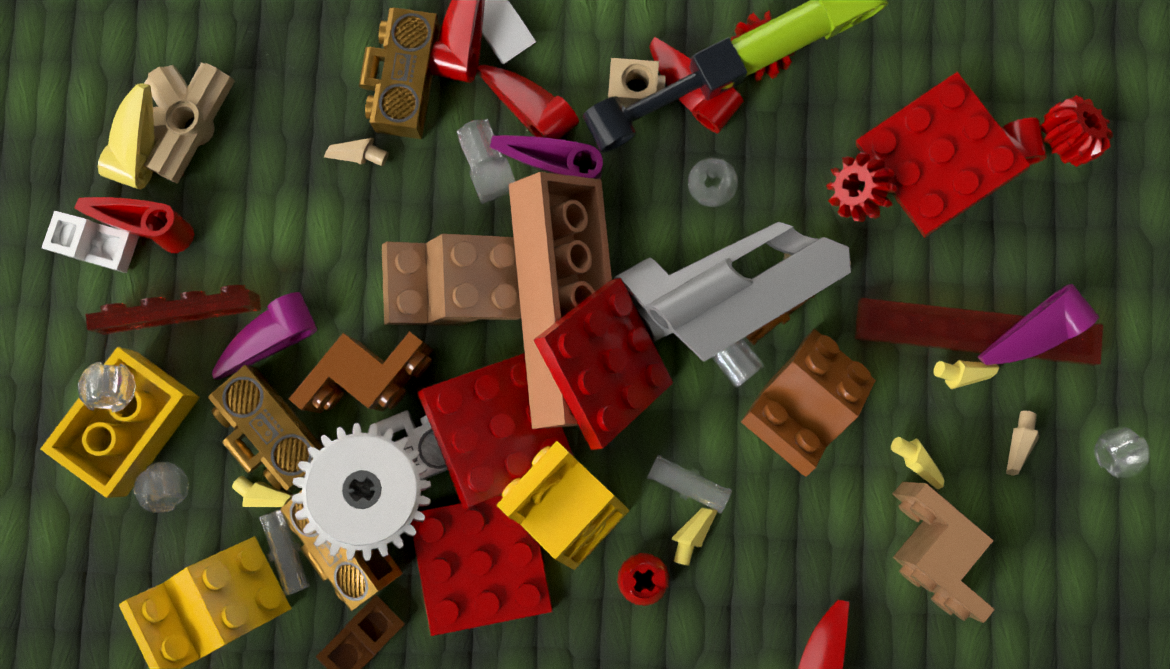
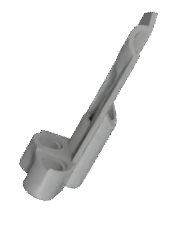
[614,222,851,362]

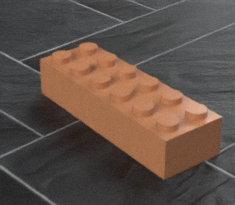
[509,172,612,429]

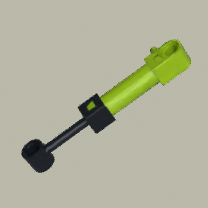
[582,0,888,153]

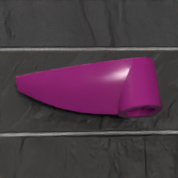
[490,135,603,179]
[978,284,1099,365]
[212,292,317,380]

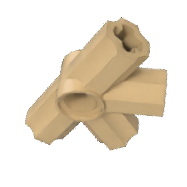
[143,62,235,183]

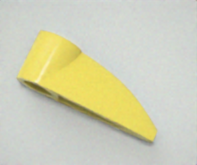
[98,84,154,190]

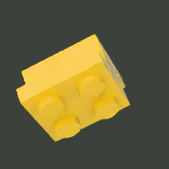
[497,441,630,570]
[119,536,292,669]

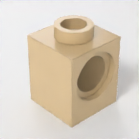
[608,58,665,112]

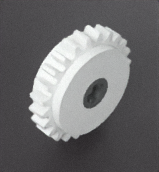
[292,423,431,561]

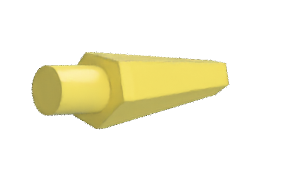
[934,360,1000,389]
[891,437,945,489]
[232,476,293,507]
[672,508,718,566]

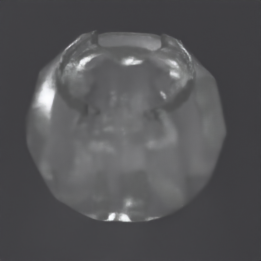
[688,157,738,207]
[77,362,136,412]
[1094,427,1150,478]
[134,462,189,513]

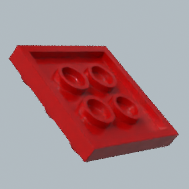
[856,72,1030,238]
[533,278,673,450]
[418,353,574,509]
[411,495,553,636]

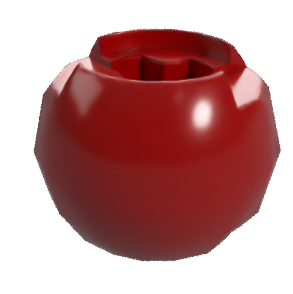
[617,553,670,606]

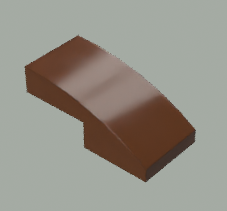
[316,595,405,669]

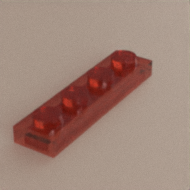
[85,285,261,335]

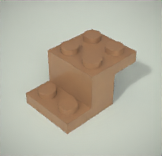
[382,234,521,326]
[892,482,995,623]

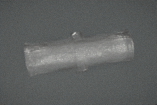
[647,455,732,513]
[259,509,310,595]

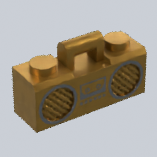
[359,8,441,140]
[208,365,324,491]
[280,490,403,611]

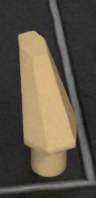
[324,138,389,167]
[1006,411,1039,476]

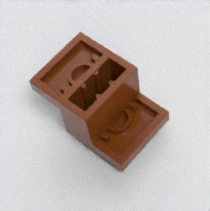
[741,329,876,477]
[289,331,433,413]

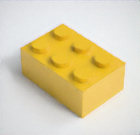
[40,347,200,498]

